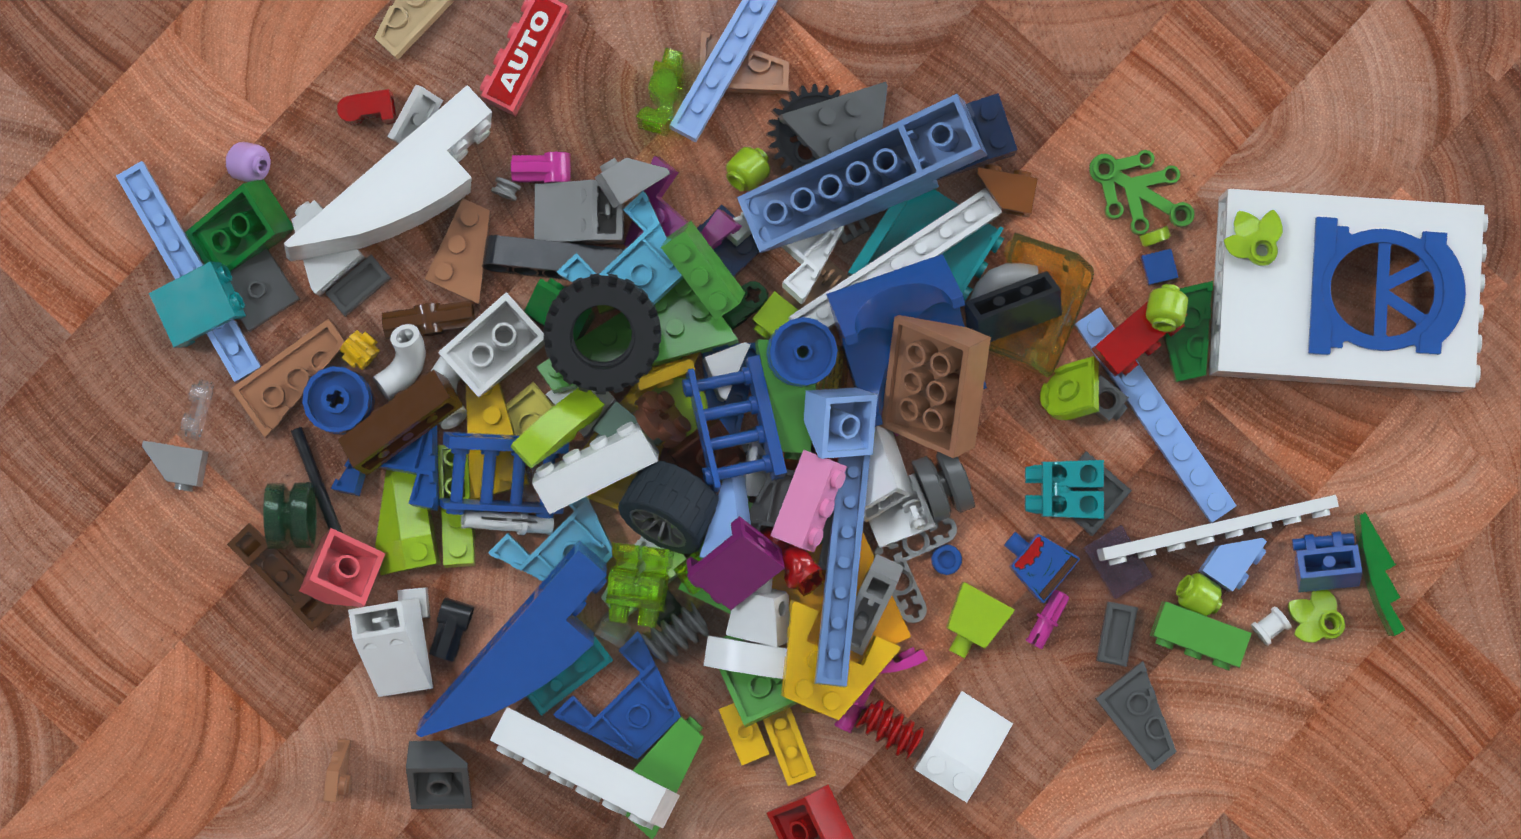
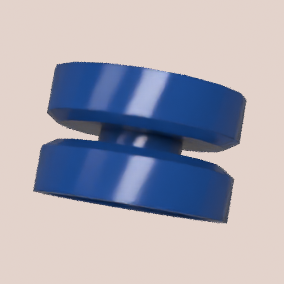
[766,317,838,387]
[302,366,375,435]

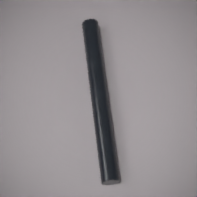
[291,427,343,533]

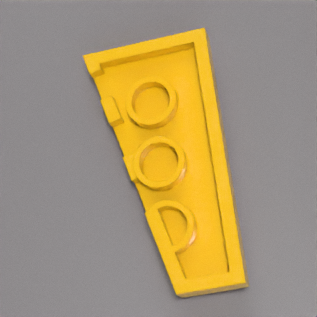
[466,382,530,499]

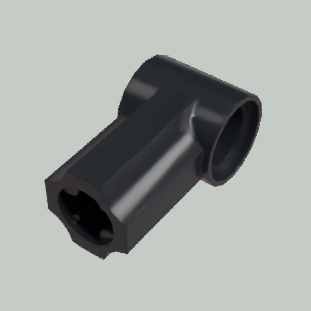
[429,597,474,662]

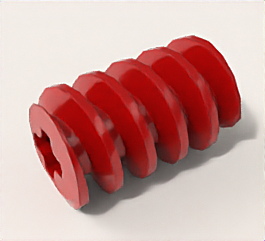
[855,699,925,761]

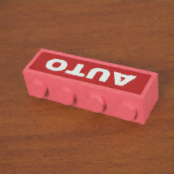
[480,0,570,117]

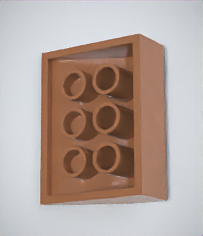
[881,315,991,458]

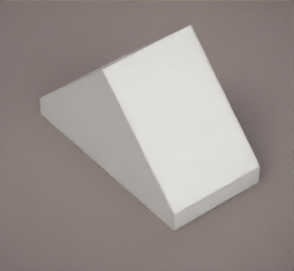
[702,342,750,402]

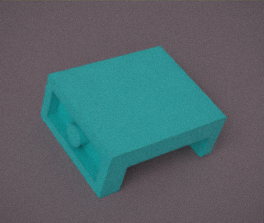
[149,261,246,348]

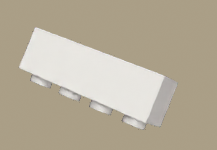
[532,422,659,514]

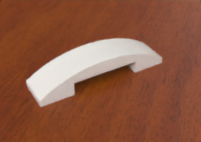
[704,635,787,679]

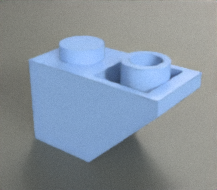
[1198,538,1267,592]

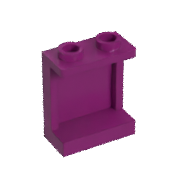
[686,516,785,610]

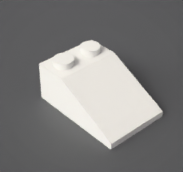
[438,292,545,397]
[913,691,1013,803]

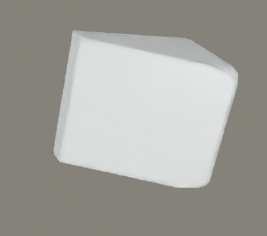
[397,587,430,618]

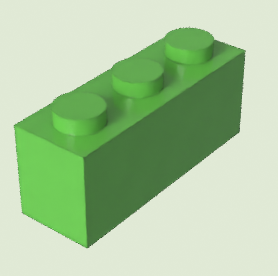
[661,221,745,320]
[1149,601,1252,671]

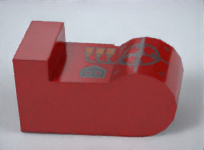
[337,89,397,125]

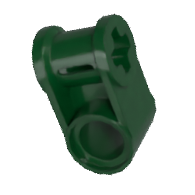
[722,281,768,330]

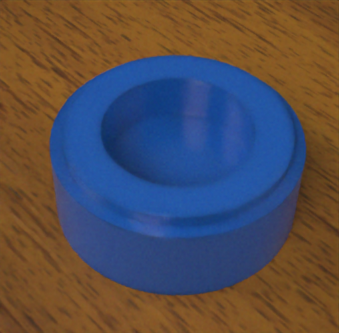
[931,545,962,575]

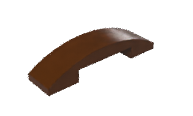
[227,523,334,631]

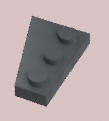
[1095,661,1177,771]

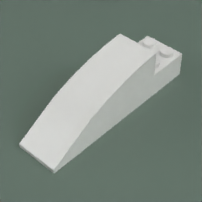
[284,85,492,261]

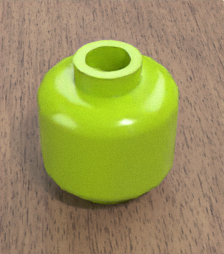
[726,147,770,191]
[1146,284,1188,332]
[1176,573,1223,616]

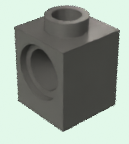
[1094,375,1129,423]

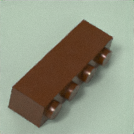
[338,369,463,476]

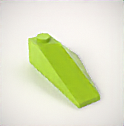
[375,470,440,575]

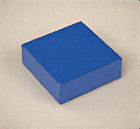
[1141,249,1178,286]

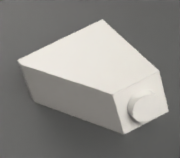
[291,200,365,296]
[864,426,914,522]

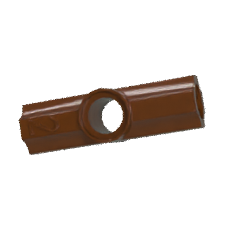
[382,300,475,339]

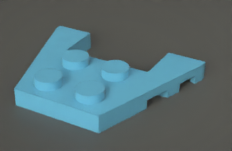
[557,191,683,305]
[488,496,616,581]

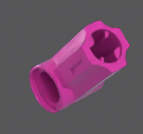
[511,152,571,183]

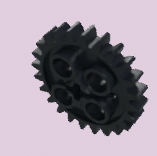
[766,84,840,172]

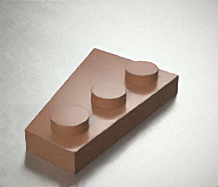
[699,30,789,94]
[425,198,491,305]

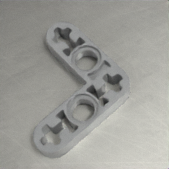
[874,518,957,623]

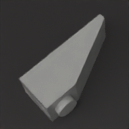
[851,554,904,655]

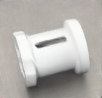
[1251,606,1292,646]

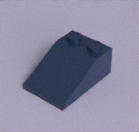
[936,93,1018,181]

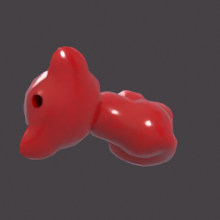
[761,526,825,596]

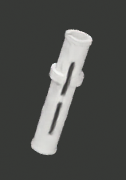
[461,510,554,535]

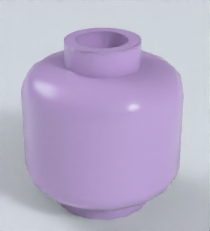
[226,142,271,182]

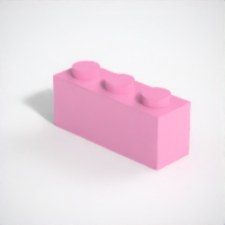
[770,450,847,552]

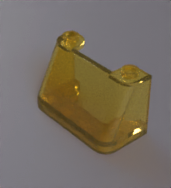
[989,233,1094,377]

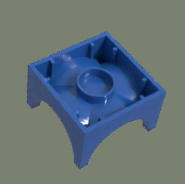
[826,254,987,427]

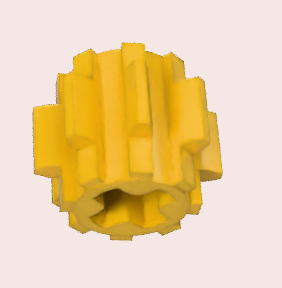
[339,330,380,370]

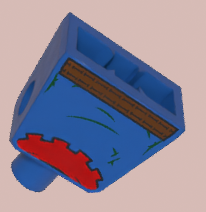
[1004,532,1080,603]

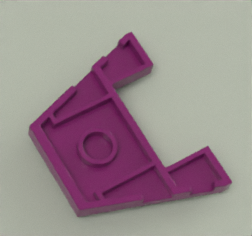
[624,156,742,249]

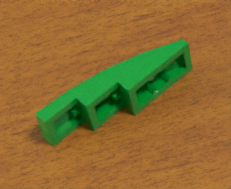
[1354,512,1405,636]

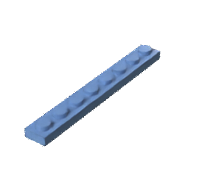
[814,455,870,688]

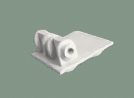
[869,474,936,548]

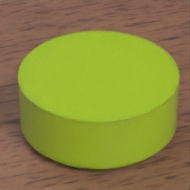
[1139,226,1171,247]

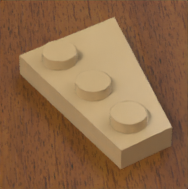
[374,0,455,60]

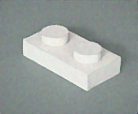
[387,85,443,144]

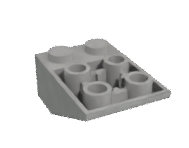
[534,180,625,244]

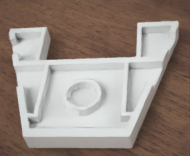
[727,212,844,304]

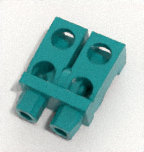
[1024,460,1104,519]

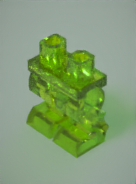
[636,48,685,137]
[605,542,674,628]

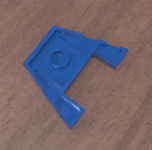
[331,425,439,511]
[553,631,681,759]

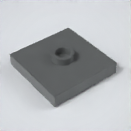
[230,249,301,332]

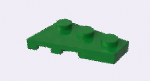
[1164,281,1214,383]

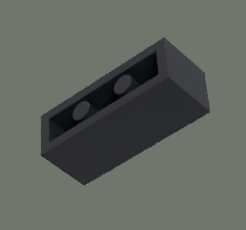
[965,271,1062,342]

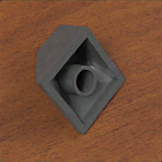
[406,740,472,809]

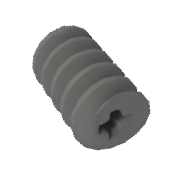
[641,601,709,663]

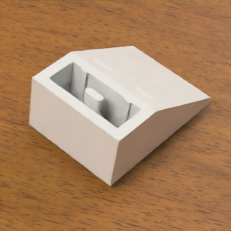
[348,598,433,697]

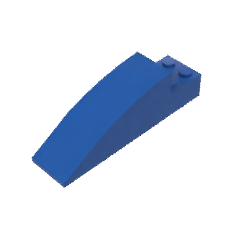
[416,540,607,737]

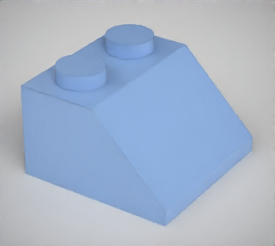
[804,387,877,459]

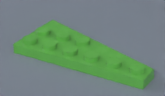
[536,278,739,394]

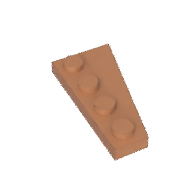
[230,319,345,438]

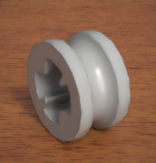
[491,177,521,201]

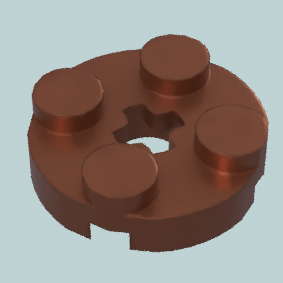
[634,391,691,448]

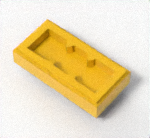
[631,357,695,390]
[718,703,770,765]

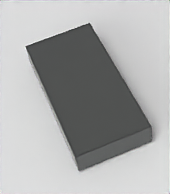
[325,255,391,317]
[1096,601,1138,667]

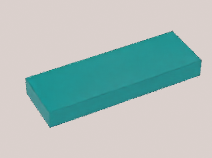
[526,636,613,716]

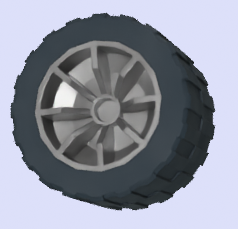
[618,461,719,554]

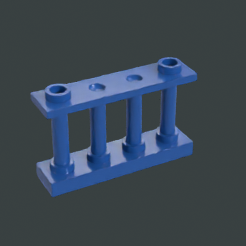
[682,355,787,493]
[439,432,569,518]

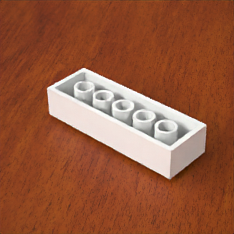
[490,707,680,830]

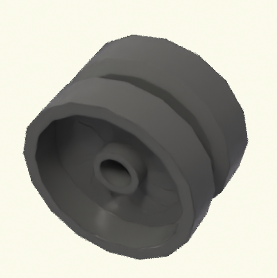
[912,452,975,523]

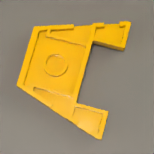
[781,599,901,720]

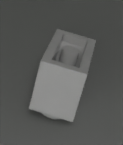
[594,158,670,209]
[142,440,209,492]

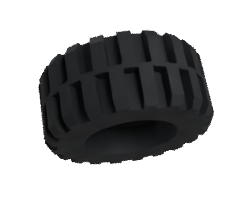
[543,273,661,395]

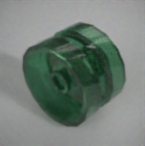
[263,482,317,549]

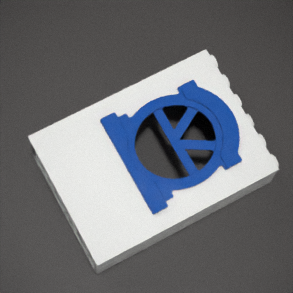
[1209,189,1488,392]

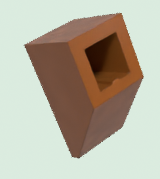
[975,164,1038,218]

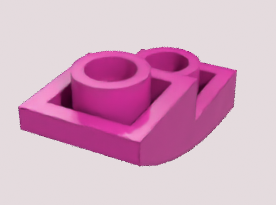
[879,647,928,674]

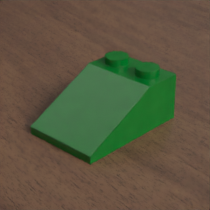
[185,179,294,272]

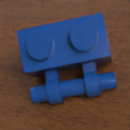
[1292,531,1362,592]

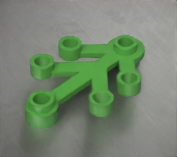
[1089,150,1195,235]

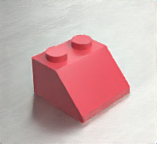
[299,528,386,607]

